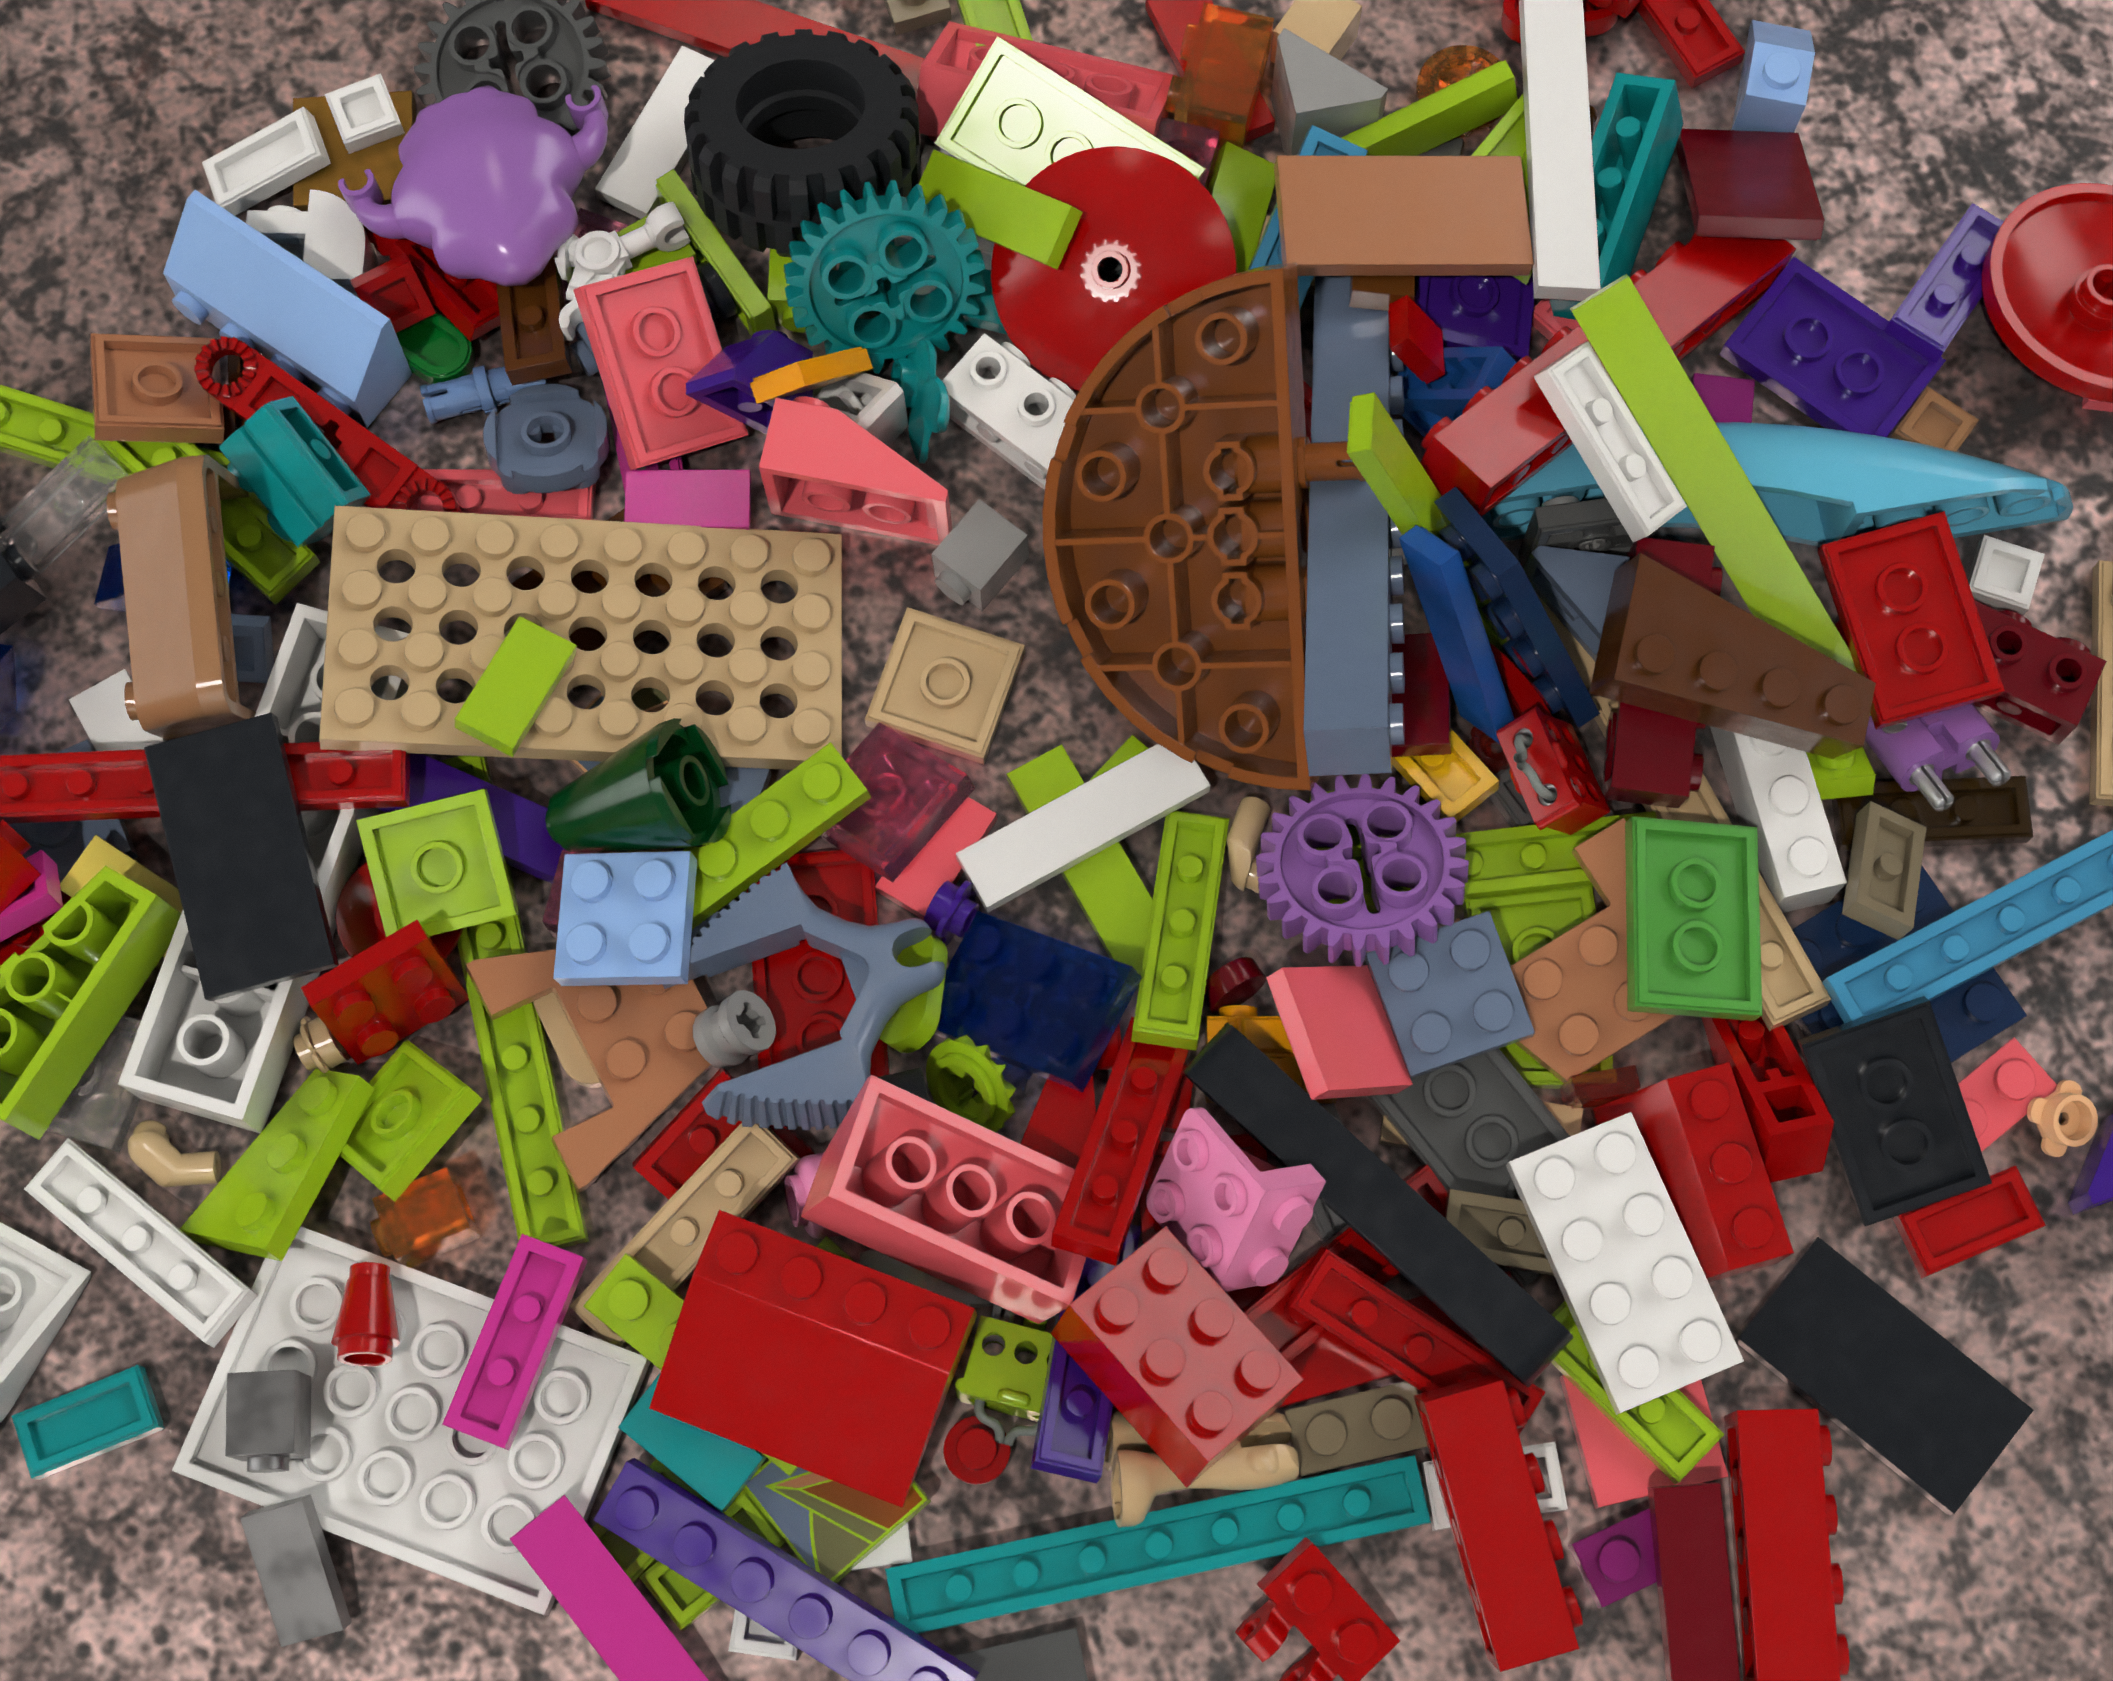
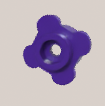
[924,880,979,946]

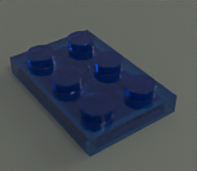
[934,911,1142,1093]

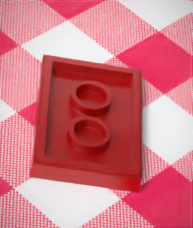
[1817,511,2005,730]

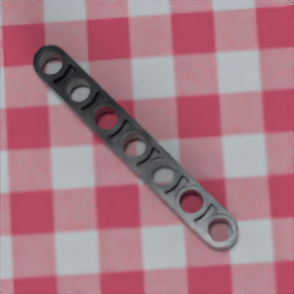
[1182,1023,1574,1388]

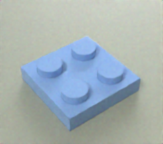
[553,851,697,986]

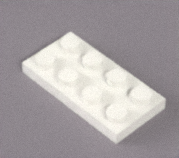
[1506,1112,1744,1415]

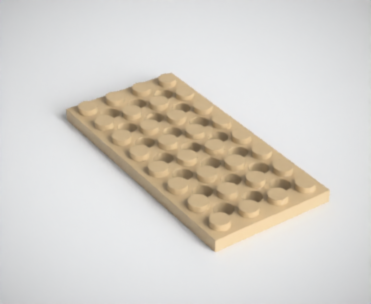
[319,506,842,770]

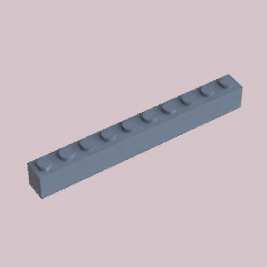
[1303,276,1405,776]

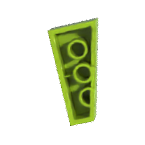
[0,866,181,1140]

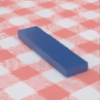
[1399,525,1515,744]

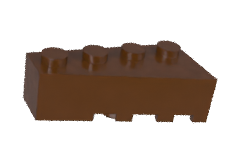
[1589,553,1876,759]

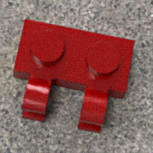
[1235,1537,1400,1681]

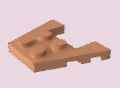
[1454,818,1677,1084]
[466,949,713,1193]

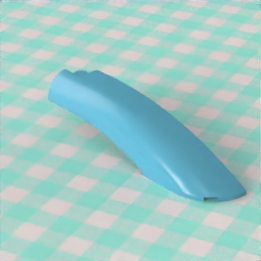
[1482,422,2073,547]

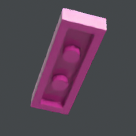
[442,1234,588,1450]

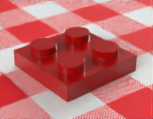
[301,920,469,1065]

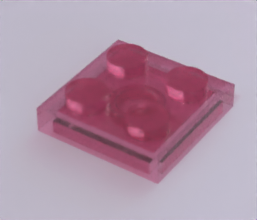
[820,722,975,882]

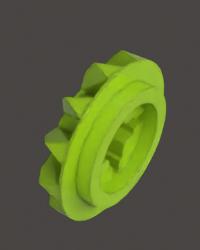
[926,1035,1016,1132]

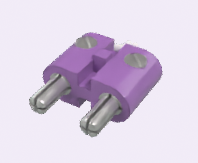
[1865,703,2011,811]

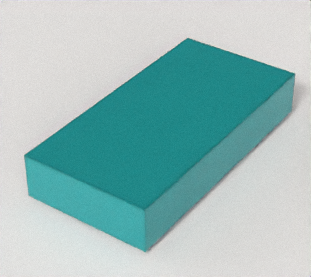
[11,1365,165,1480]
[618,1373,767,1512]

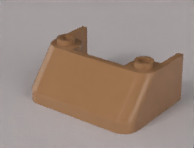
[106,455,256,741]

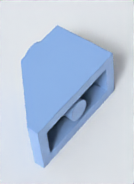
[1731,20,1815,132]

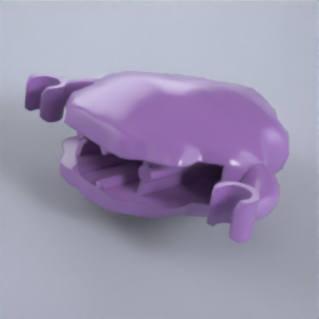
[338,85,609,287]

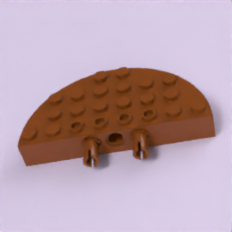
[1042,262,1366,791]

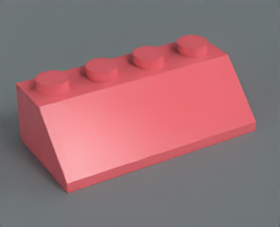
[916,21,1178,142]
[800,1075,1086,1324]

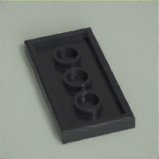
[144,712,339,1001]
[1734,1237,2034,1516]

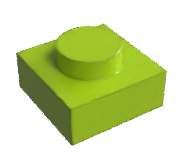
[1806,747,1876,800]

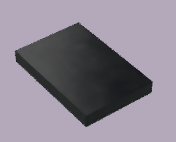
[1797,996,1992,1227]

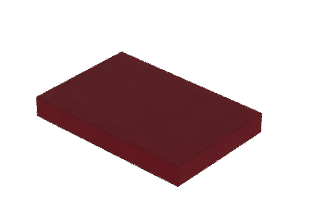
[1676,128,1825,241]

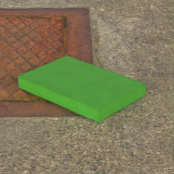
[1625,816,1762,1021]

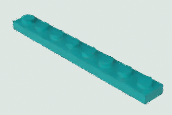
[885,1455,1431,1634]

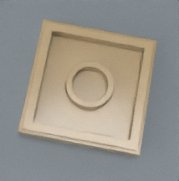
[865,607,1025,765]

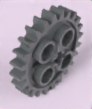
[414,0,611,136]

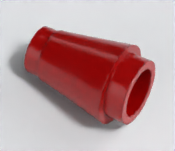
[331,1262,400,1367]

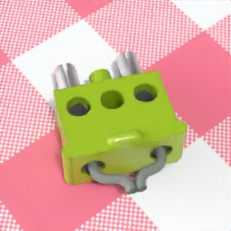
[955,1304,1053,1446]

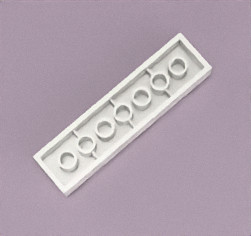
[118,603,409,1133]

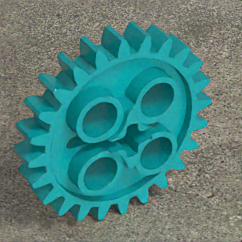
[784,180,986,373]

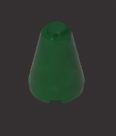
[545,718,731,853]

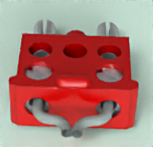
[1496,706,1613,835]

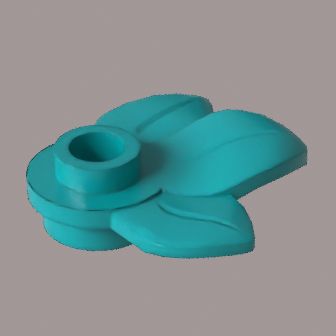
[891,339,950,464]

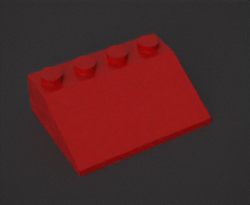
[649,1210,977,1508]

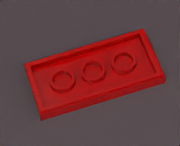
[747,847,890,1077]

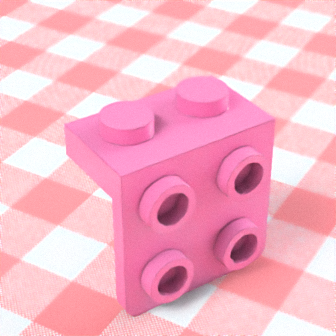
[1146,1107,1326,1292]

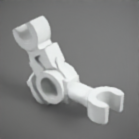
[554,202,690,341]

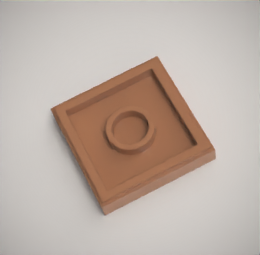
[90,333,225,444]

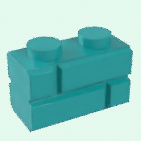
[219,396,371,548]

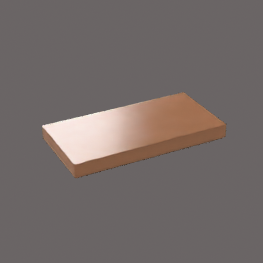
[1274,155,1534,276]

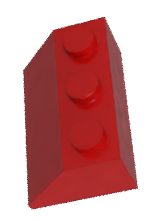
[1591,1062,1794,1283]

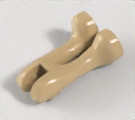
[1104,1407,1299,1528]

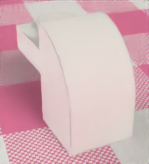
[246,189,378,298]

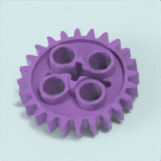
[1256,774,1469,967]

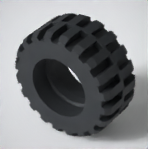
[684,29,921,257]

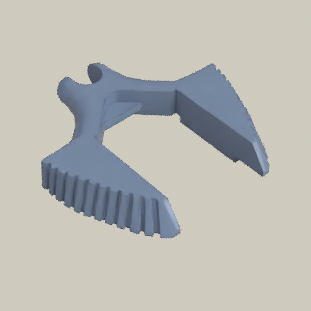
[663,863,946,1130]

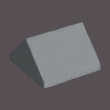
[1271,28,1388,155]

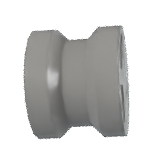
[692,990,776,1070]

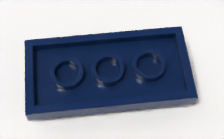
[1434,487,1600,728]

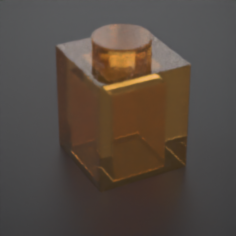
[370,1167,482,1268]

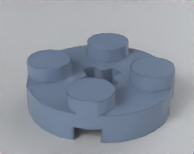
[483,384,610,494]

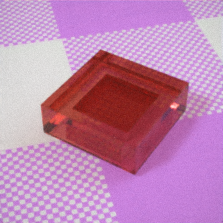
[1560,1065,1641,1109]

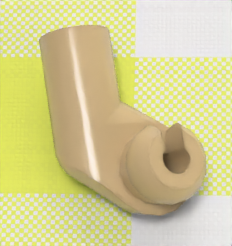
[1227,796,1270,894]
[127,1120,222,1187]

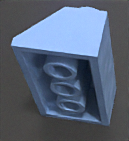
[163,190,412,428]

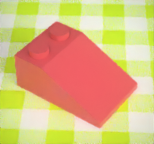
[759,396,953,545]

